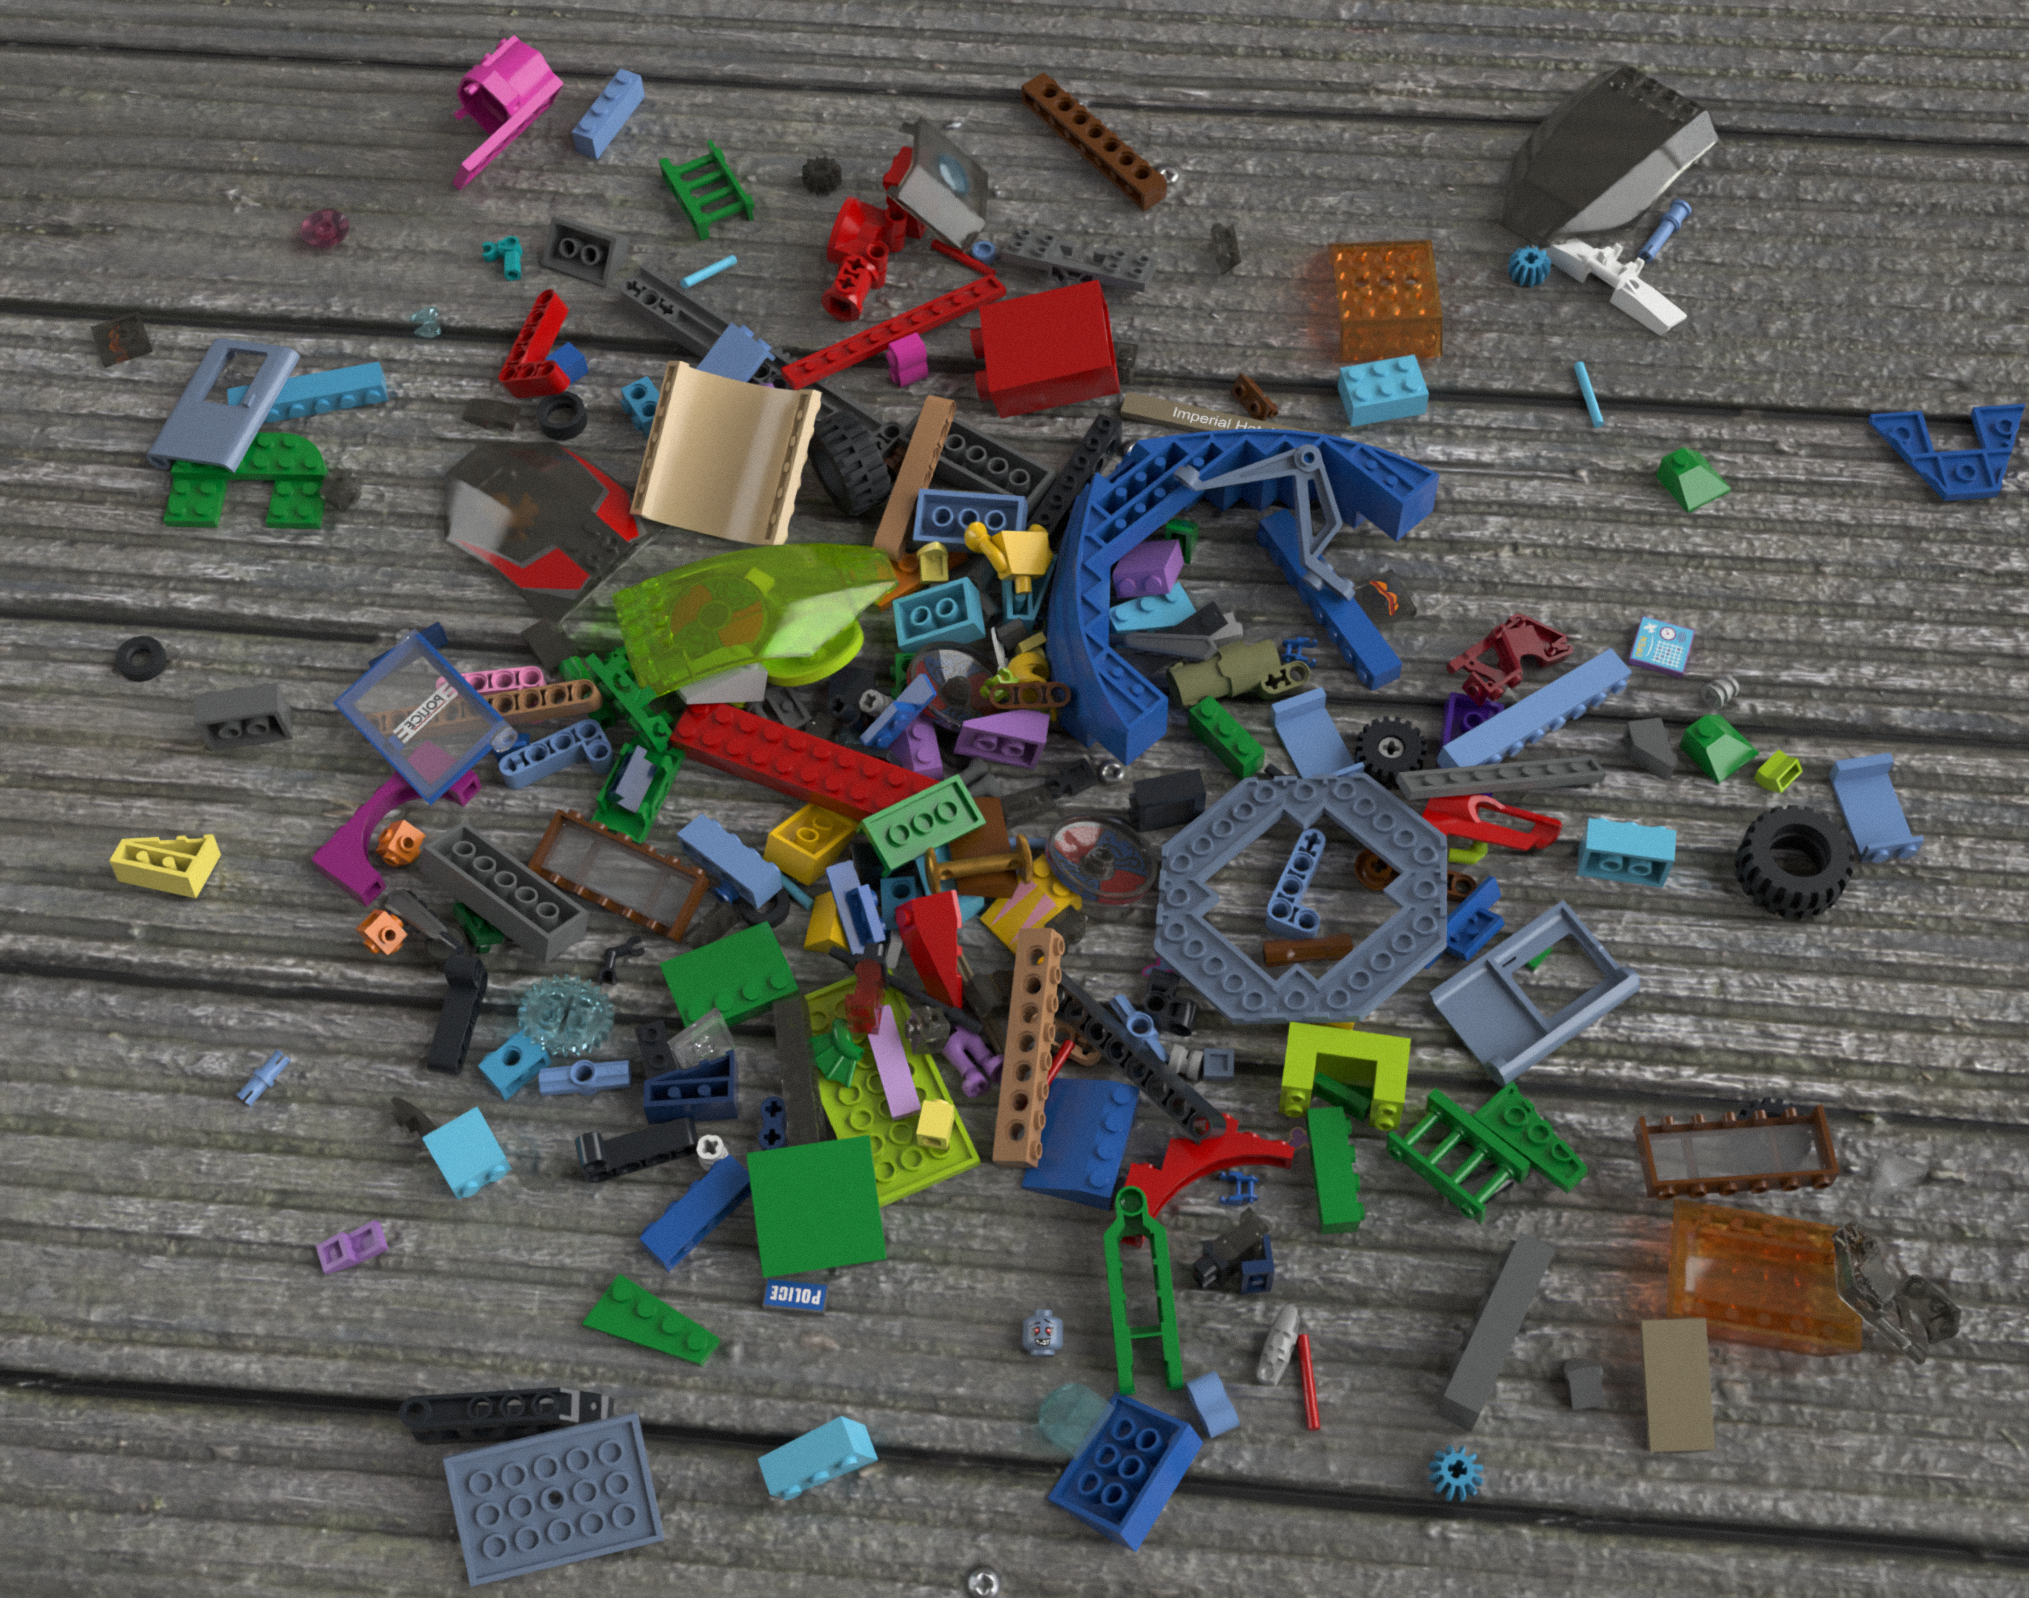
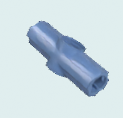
[539,1060,632,1096]

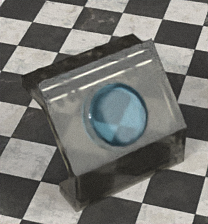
[885,116,989,253]

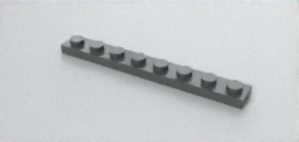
[1396,756,1606,800]

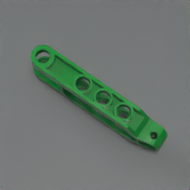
[1103,1186,1183,1396]

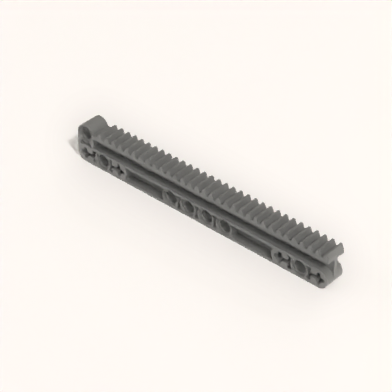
[620,261,903,460]

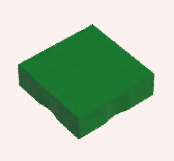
[746,1135,887,1278]

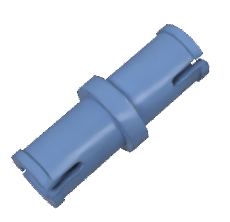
[236,1049,291,1107]

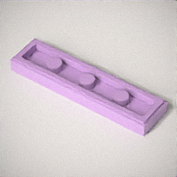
[861,1004,921,1121]

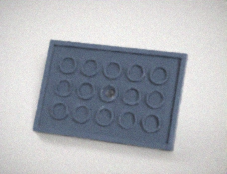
[443,1411,665,1587]

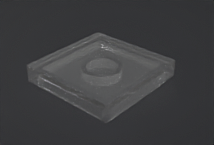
[667,1007,736,1071]

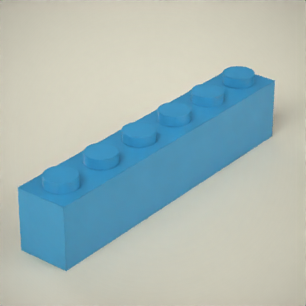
[227,362,388,424]

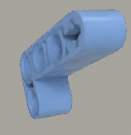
[499,719,616,789]
[1265,829,1325,940]

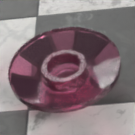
[300,209,350,248]

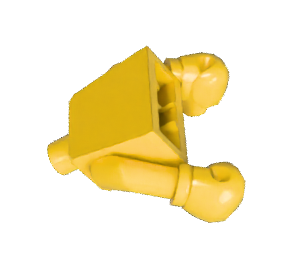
[964,522,1054,595]

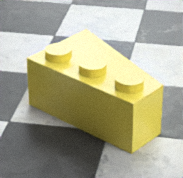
[109,834,221,898]

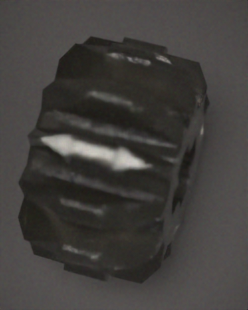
[801,155,842,196]

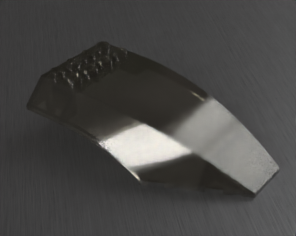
[1500,64,1719,249]

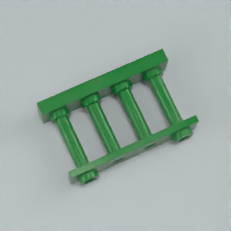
[659,140,755,241]
[1386,1088,1530,1225]

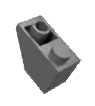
[1623,717,1677,780]

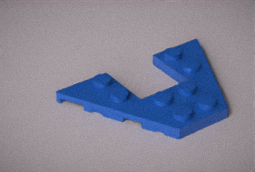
[1868,404,2025,501]

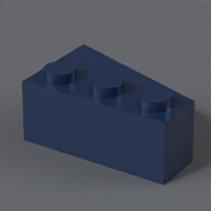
[643,1049,739,1125]

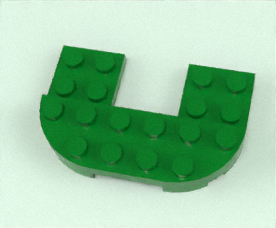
[163,432,330,529]

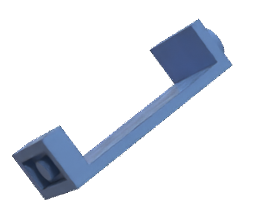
[1270,687,1364,779]
[1829,753,1924,863]

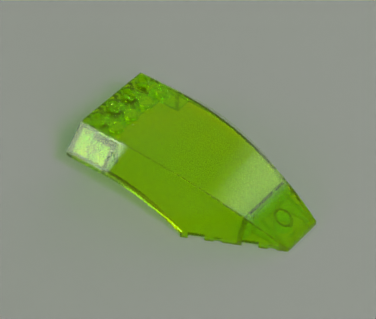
[612,543,899,699]

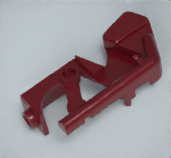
[1446,614,1573,707]

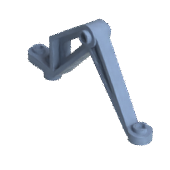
[1173,444,1356,602]

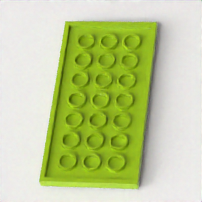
[779,967,981,1208]

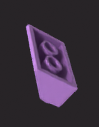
[887,710,944,782]

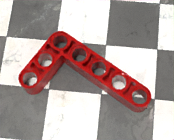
[498,289,570,399]

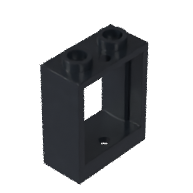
[1128,769,1206,833]

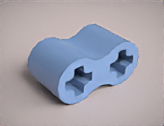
[1185,1371,1240,1439]

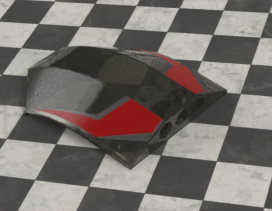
[444,442,668,627]

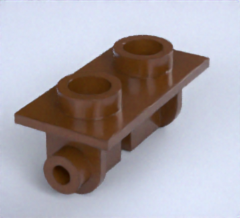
[1230,373,1279,421]

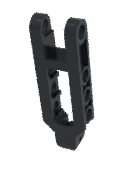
[399,1387,614,1445]

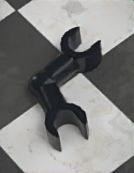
[598,936,645,986]

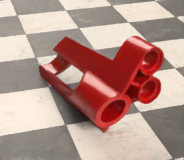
[1422,794,1563,851]

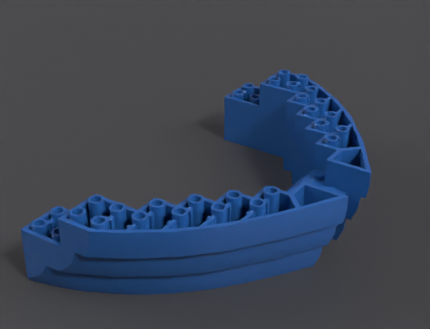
[1045,429,1440,767]

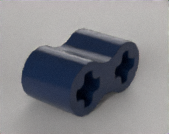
[758,1096,790,1151]

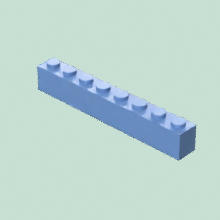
[1436,648,1632,768]

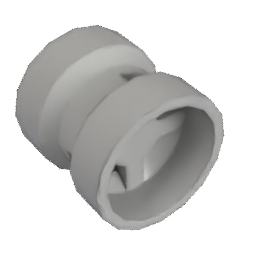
[1168,1044,1204,1080]

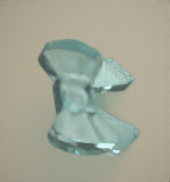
[410,307,441,338]

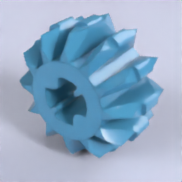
[1508,245,1551,288]
[1428,1445,1483,1502]

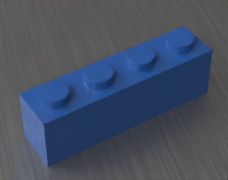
[639,1154,752,1273]

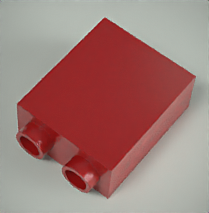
[970,280,1120,419]

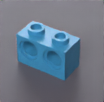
[620,376,660,439]
[880,876,922,943]

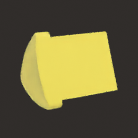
[916,542,949,584]

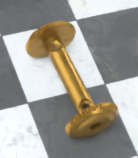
[924,834,1033,895]

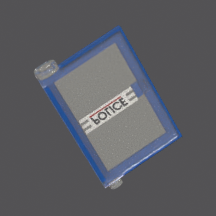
[333,628,518,806]

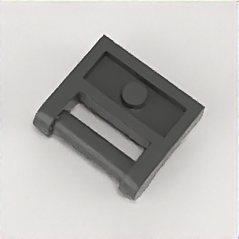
[744,685,814,731]

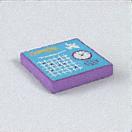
[1628,615,1696,679]

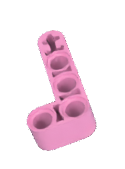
[436,666,546,724]

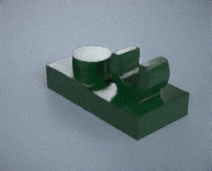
[452,902,504,954]

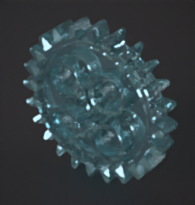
[517,974,615,1058]

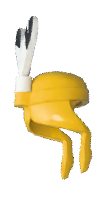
[991,627,1057,722]

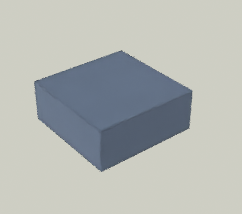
[1203,1048,1234,1081]

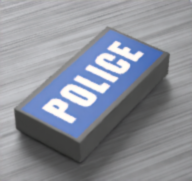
[762,1277,829,1317]

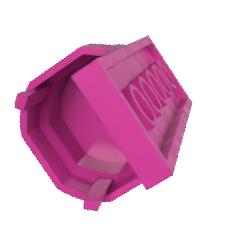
[452,35,564,190]

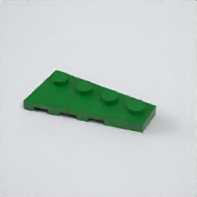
[1472,1081,1588,1193]
[582,1273,720,1367]

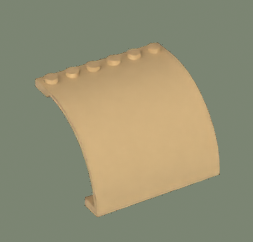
[630,361,822,548]

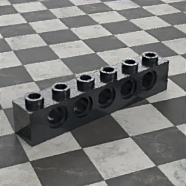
[1026,413,1122,551]

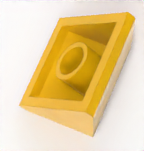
[804,891,851,954]

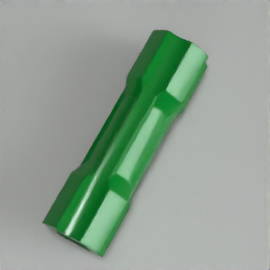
[558,656,617,731]

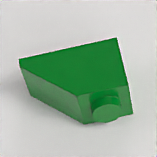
[1165,518,1199,564]

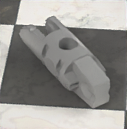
[1257,1304,1300,1387]

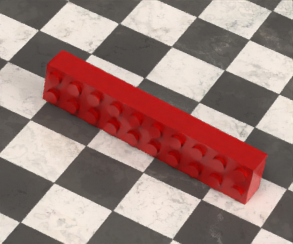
[669,703,941,822]

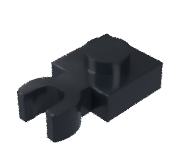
[1045,757,1098,799]

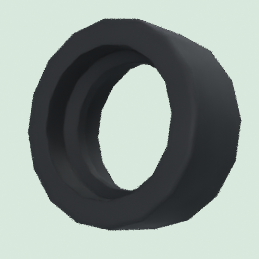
[536,391,588,440]

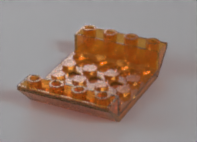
[1327,238,1443,361]

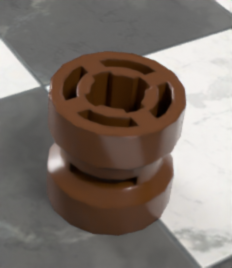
[883,446,907,483]

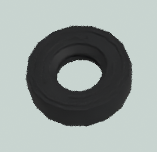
[116,635,167,682]
[739,886,791,929]

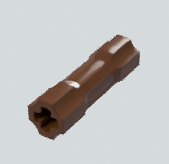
[1262,933,1353,967]

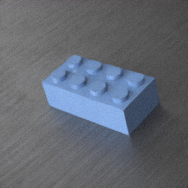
[913,489,1028,554]

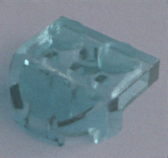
[1038,1383,1115,1461]

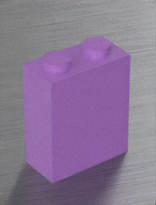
[1112,539,1184,598]

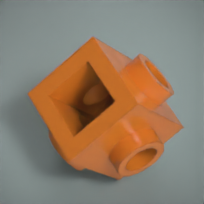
[375,820,426,867]
[355,909,408,955]

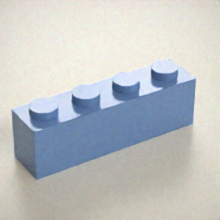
[572,68,645,159]
[677,813,783,909]

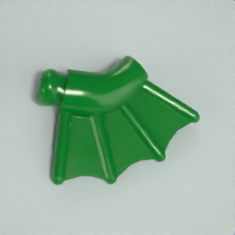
[802,1018,864,1089]

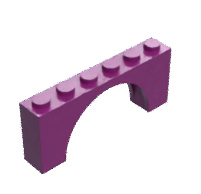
[311,740,482,907]

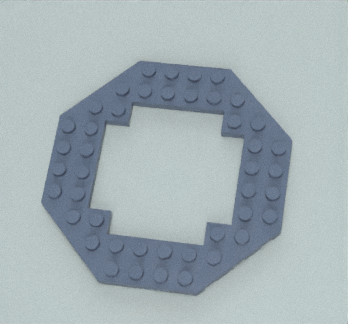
[1154,773,1447,1025]

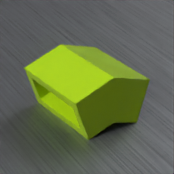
[1753,749,1803,793]

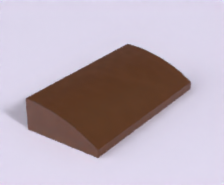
[947,797,1018,899]

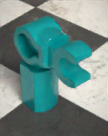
[482,236,523,281]

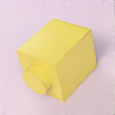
[916,1099,955,1150]

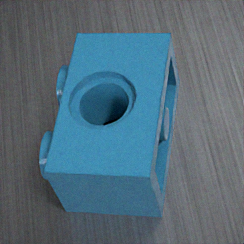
[478,1028,552,1101]

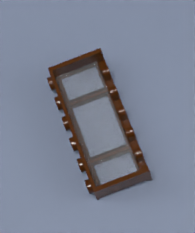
[527,809,711,944]
[1632,1104,1840,1200]

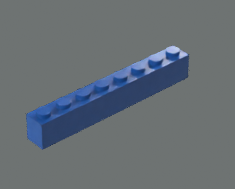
[1257,508,1402,691]

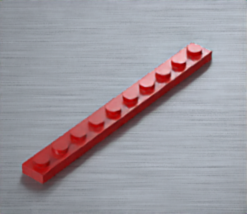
[781,274,1006,391]

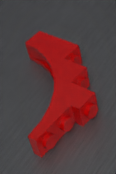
[1114,1113,1295,1248]

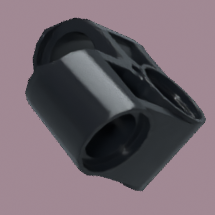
[1142,968,1200,1037]

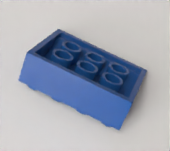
[1021,1078,1140,1211]
[1047,1392,1203,1553]

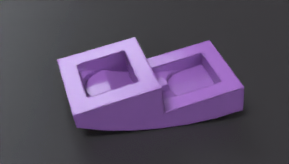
[316,1220,388,1274]

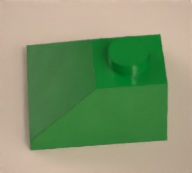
[1656,447,1731,513]
[1679,715,1760,784]

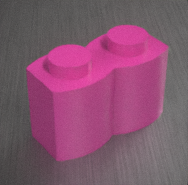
[886,332,928,388]

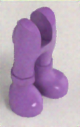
[932,1024,1004,1098]

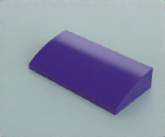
[1435,691,1505,798]

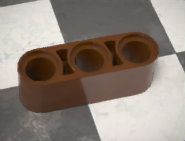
[988,682,1071,711]

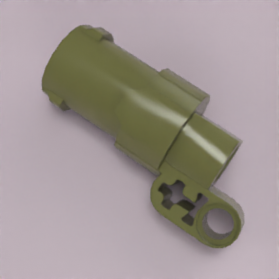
[1166,639,1310,711]

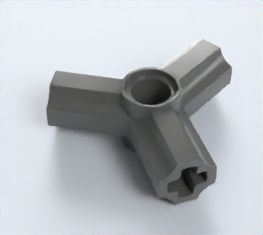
[930,554,1003,628]

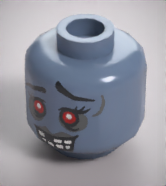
[1022,1310,1063,1357]

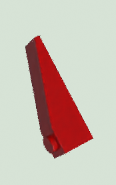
[895,890,962,1019]

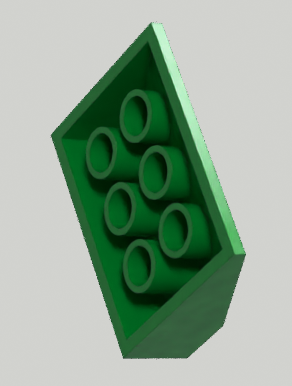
[659,921,800,1043]

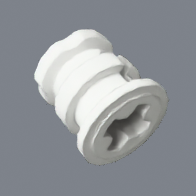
[696,1135,728,1171]

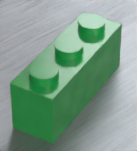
[1188,695,1265,781]

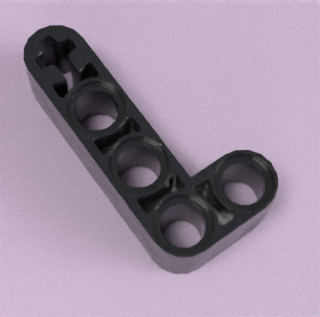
[427,954,488,1076]
[575,1117,699,1183]

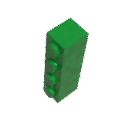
[1305,1106,1365,1235]

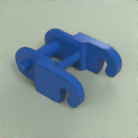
[1281,637,1318,667]
[1218,1171,1258,1206]

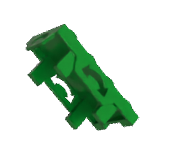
[585,653,673,753]
[590,736,686,846]

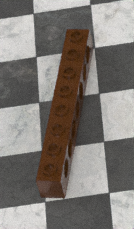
[1022,72,1167,211]

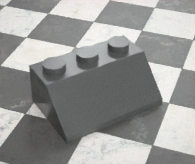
[541,216,630,286]

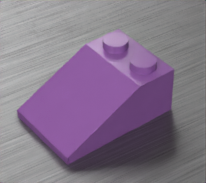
[953,709,1050,770]

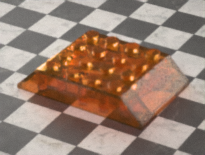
[1665,1199,1865,1357]

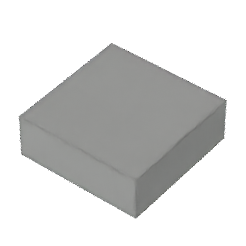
[885,928,902,968]

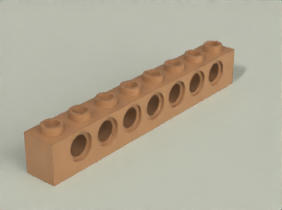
[992,928,1065,1168]

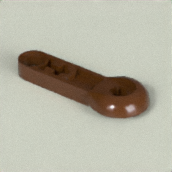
[1354,849,1477,903]

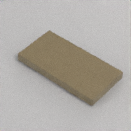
[1639,1317,1715,1452]

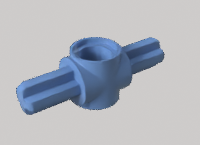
[1110,994,1170,1065]

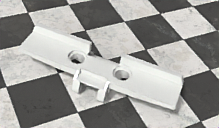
[1532,226,1687,336]

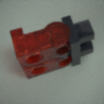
[844,943,890,1035]

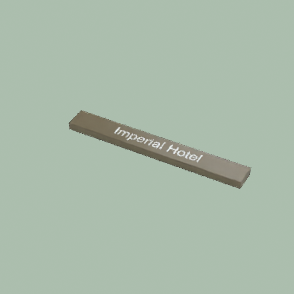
[1120,392,1321,434]

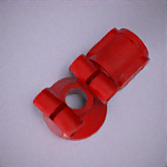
[821,196,908,322]

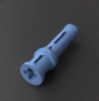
[1638,199,1691,263]

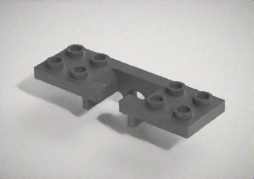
[1001,229,1158,293]

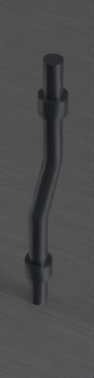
[829,945,984,1035]

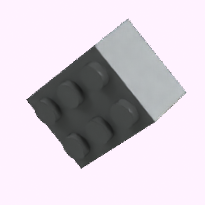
[194,683,293,751]

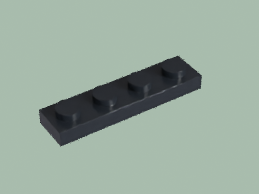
[1125,601,1229,678]

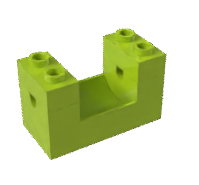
[1278,1022,1411,1131]

